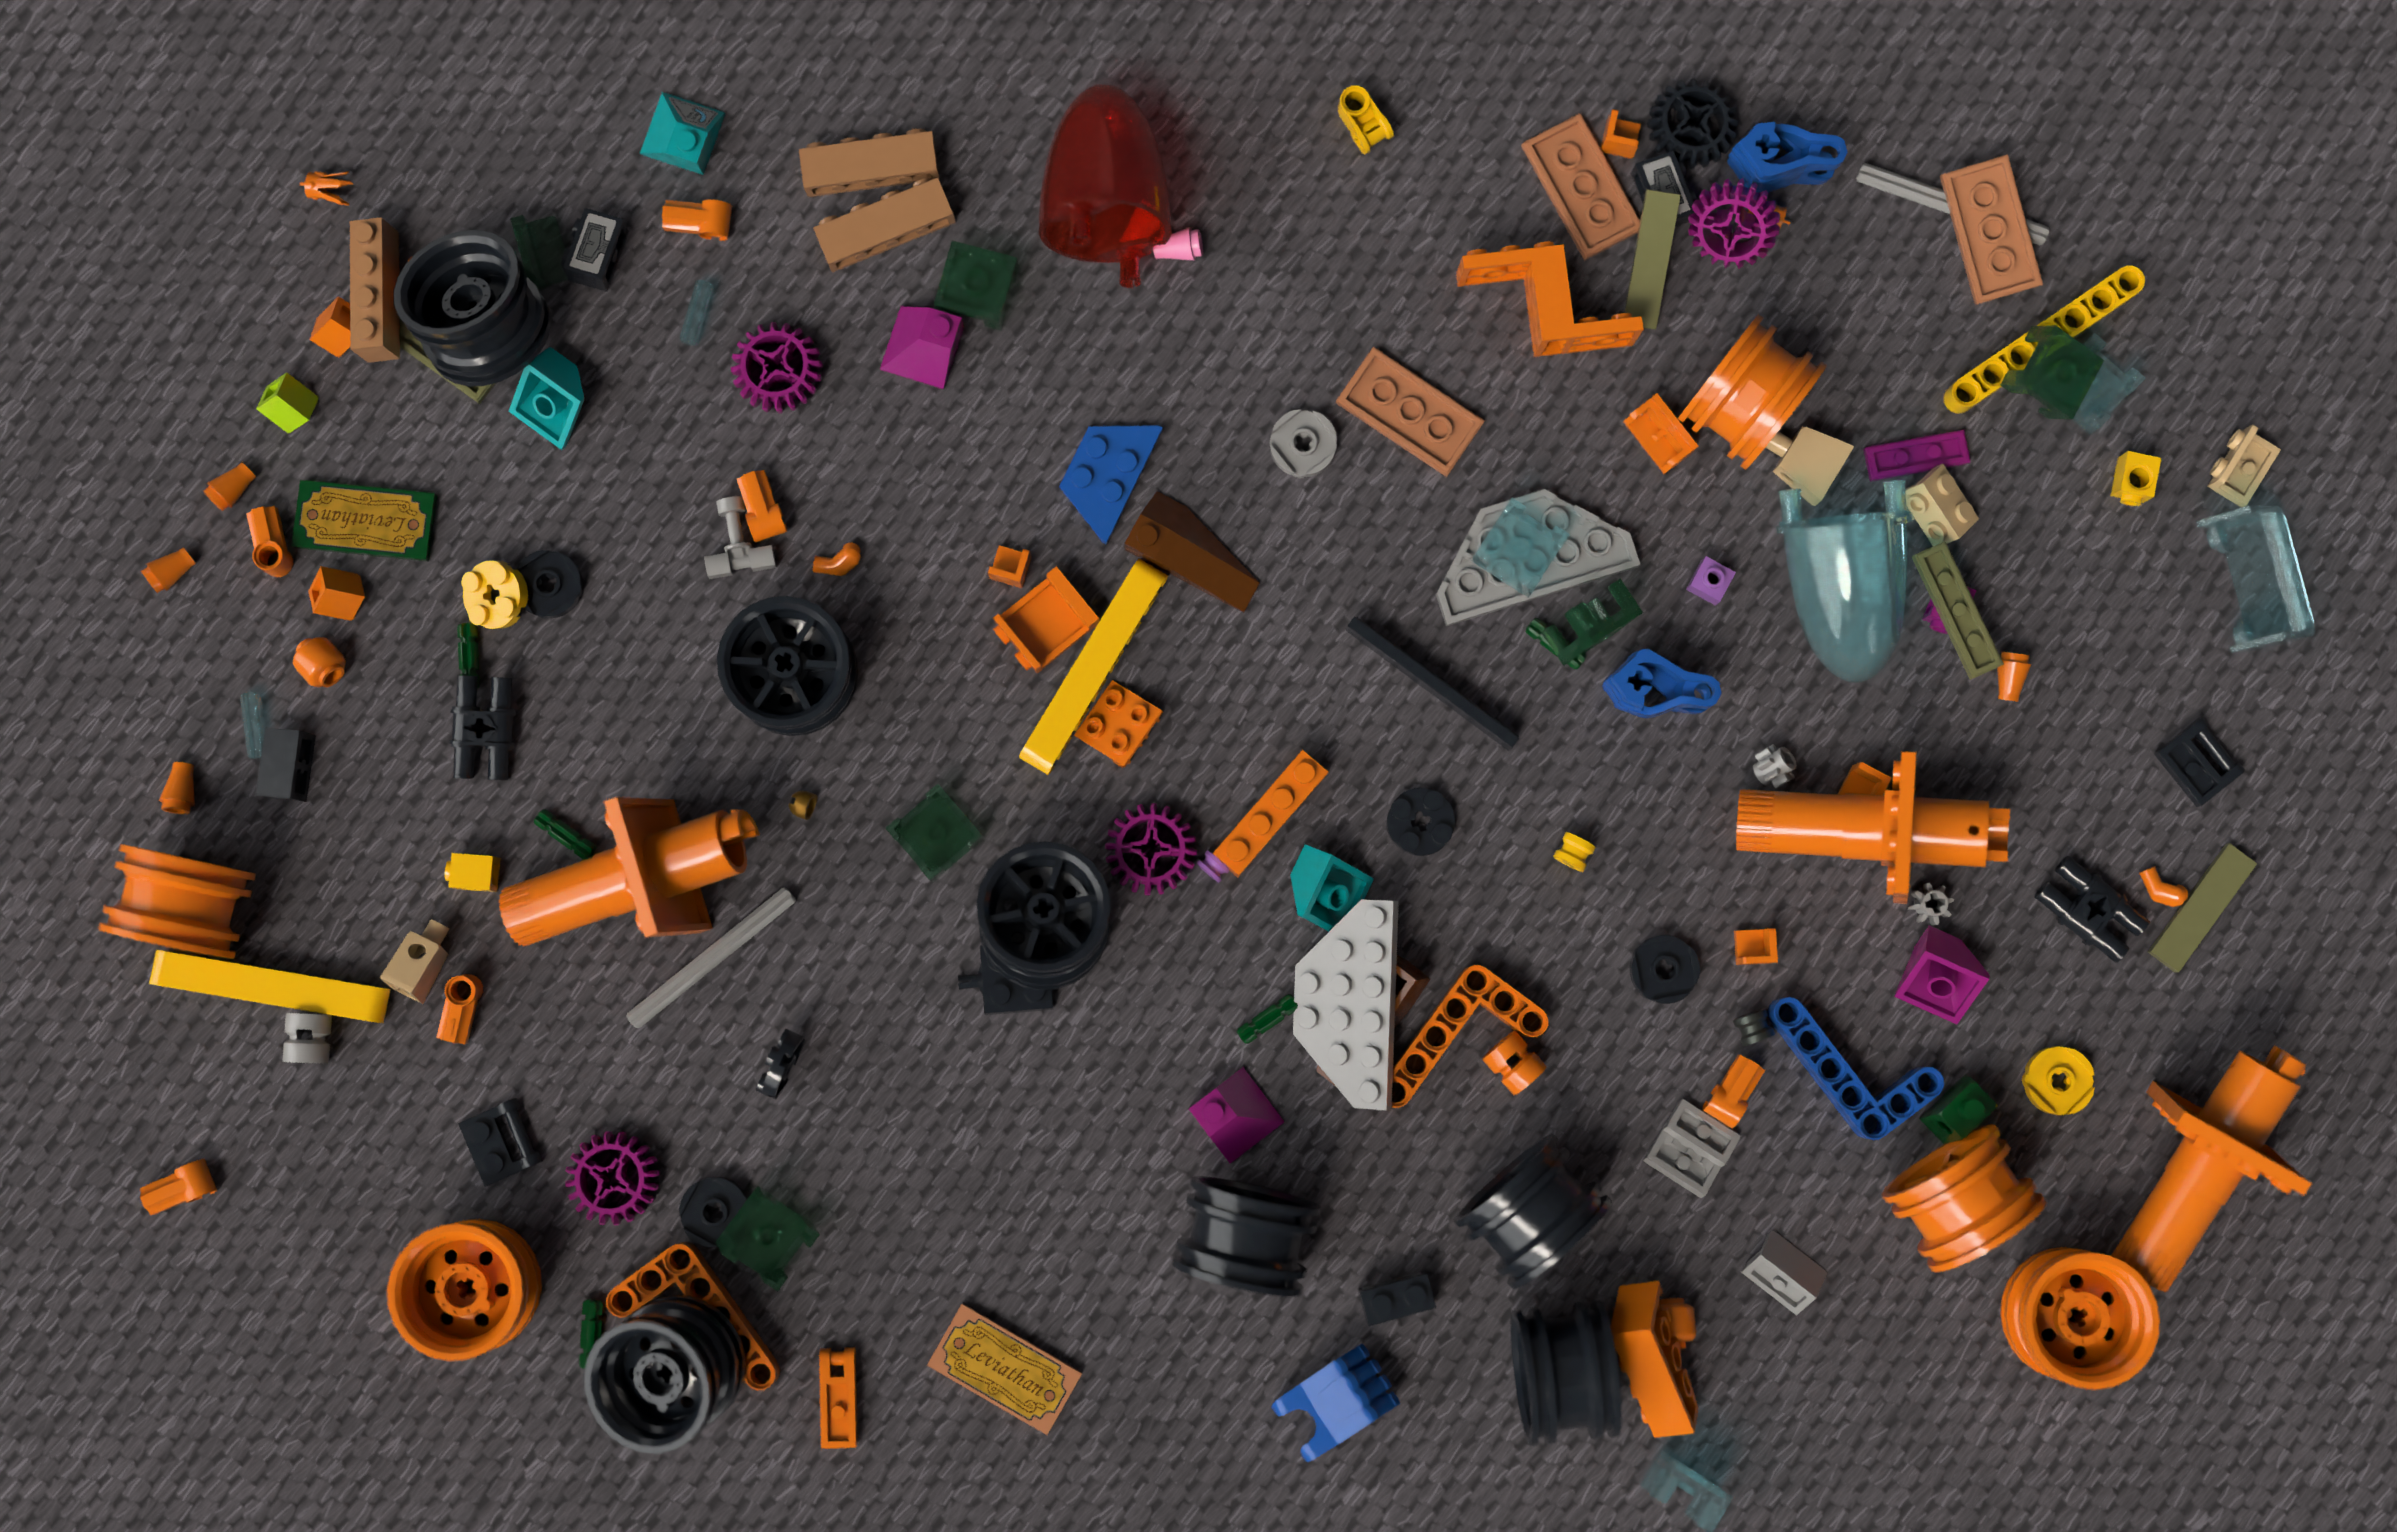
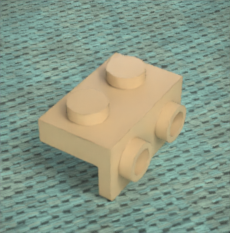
[2207,424,2281,508]
[1900,464,1979,546]

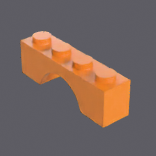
[1213,750,1328,878]

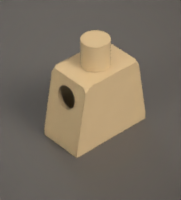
[1765,427,1854,506]
[380,920,449,1004]

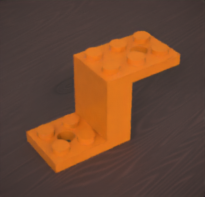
[1456,241,1644,357]

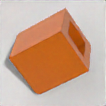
[1601,109,1641,159]
[309,296,351,357]
[988,545,1032,588]
[308,566,365,621]
[1838,762,1891,795]
[1734,928,1778,965]

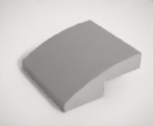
[1643,1099,1741,1198]

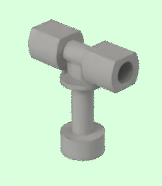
[704,496,777,579]

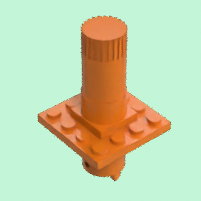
[1736,752,2010,904]
[499,797,760,946]
[2111,1045,2312,1292]

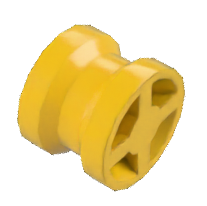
[1553,832,1596,872]

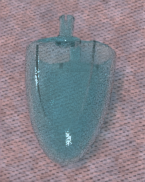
[1776,479,1914,683]

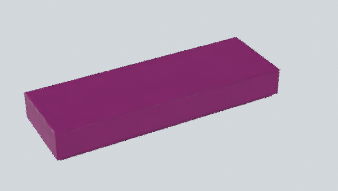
[1863,430,1971,482]

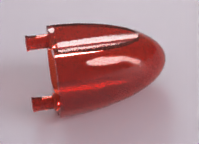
[1038,84,1172,288]

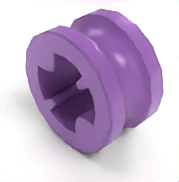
[1196,850,1230,883]

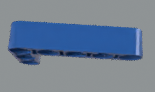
[1767,997,1944,1140]

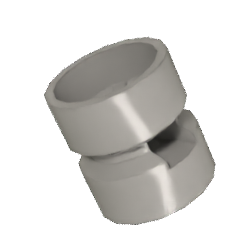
[282,1013,332,1063]

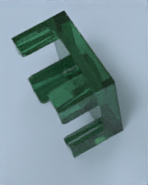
[934,240,1019,331]
[2000,325,2104,420]
[1541,578,1643,666]
[885,784,985,882]
[716,1186,820,1291]

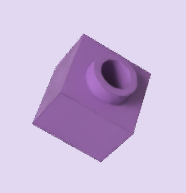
[1686,556,1736,606]

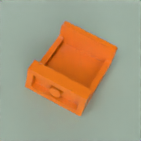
[993,566,1100,673]

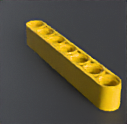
[1944,266,2145,413]
[1019,558,1168,775]
[149,950,391,1023]

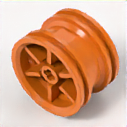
[1677,314,1827,470]
[98,844,256,959]
[1882,1124,2047,1272]
[387,1219,542,1361]
[2000,1247,2160,1390]

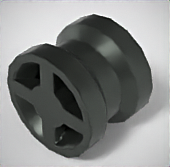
[1733,1009,1775,1046]

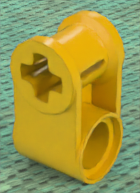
[1338,85,1394,154]

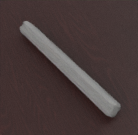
[1857,163,2049,245]
[626,887,796,1028]

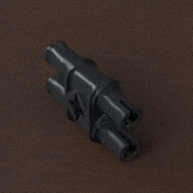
[449,675,516,780]
[2034,856,2150,963]

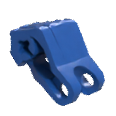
[1727,122,1848,194]
[1602,649,1722,719]
[1271,1344,1400,1462]

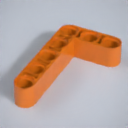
[1392,965,1548,1108]
[606,1242,780,1390]

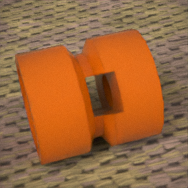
[1482,1030,1547,1096]

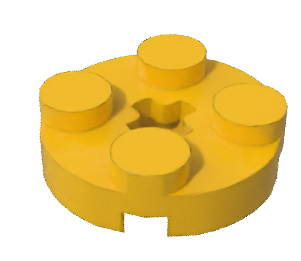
[461,561,528,629]
[2022,1046,2095,1115]

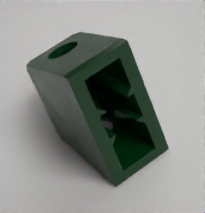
[1919,1074,1998,1144]

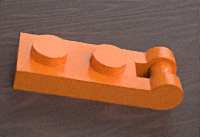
[819,1347,858,1449]

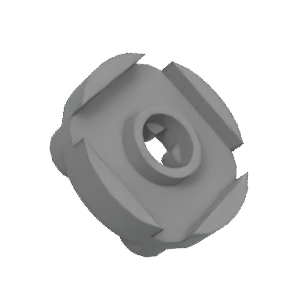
[1270,409,1337,478]

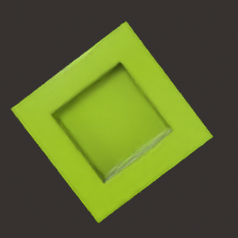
[256,373,318,433]

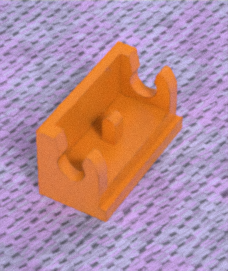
[1623,393,1699,474]

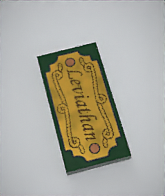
[291,480,437,562]

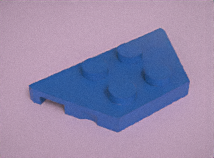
[1059,426,1163,545]

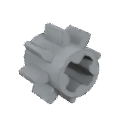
[1753,744,1797,789]
[1908,883,1954,926]

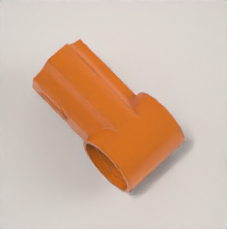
[662,199,732,241]
[737,470,788,542]
[246,506,293,577]
[436,974,483,1044]
[1702,1054,1765,1129]
[140,1159,218,1216]

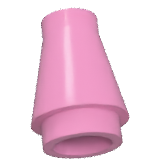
[1153,227,1203,261]

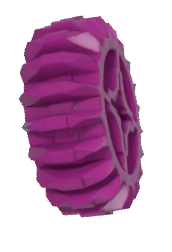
[1688,178,1780,269]
[731,322,823,413]
[1105,803,1197,896]
[565,1131,660,1226]

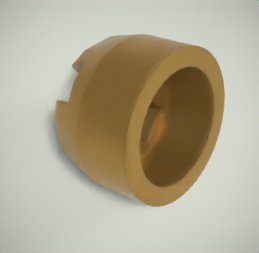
[788,791,817,820]

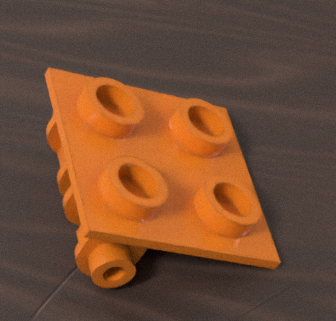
[1074,680,1163,768]

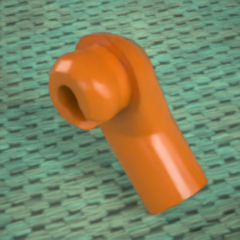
[813,542,861,576]
[2139,866,2188,907]

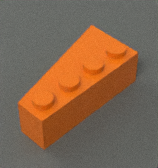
[1610,1281,1699,1438]

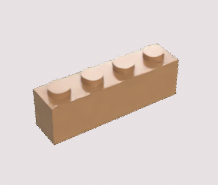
[799,129,940,197]
[813,178,956,272]
[350,217,400,363]

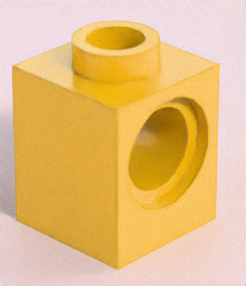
[2111,451,2161,506]
[445,853,501,892]

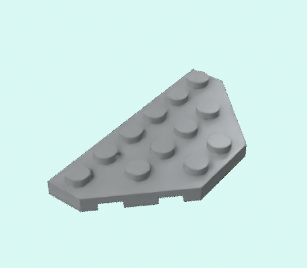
[1436,489,1641,627]
[1293,899,1399,1111]

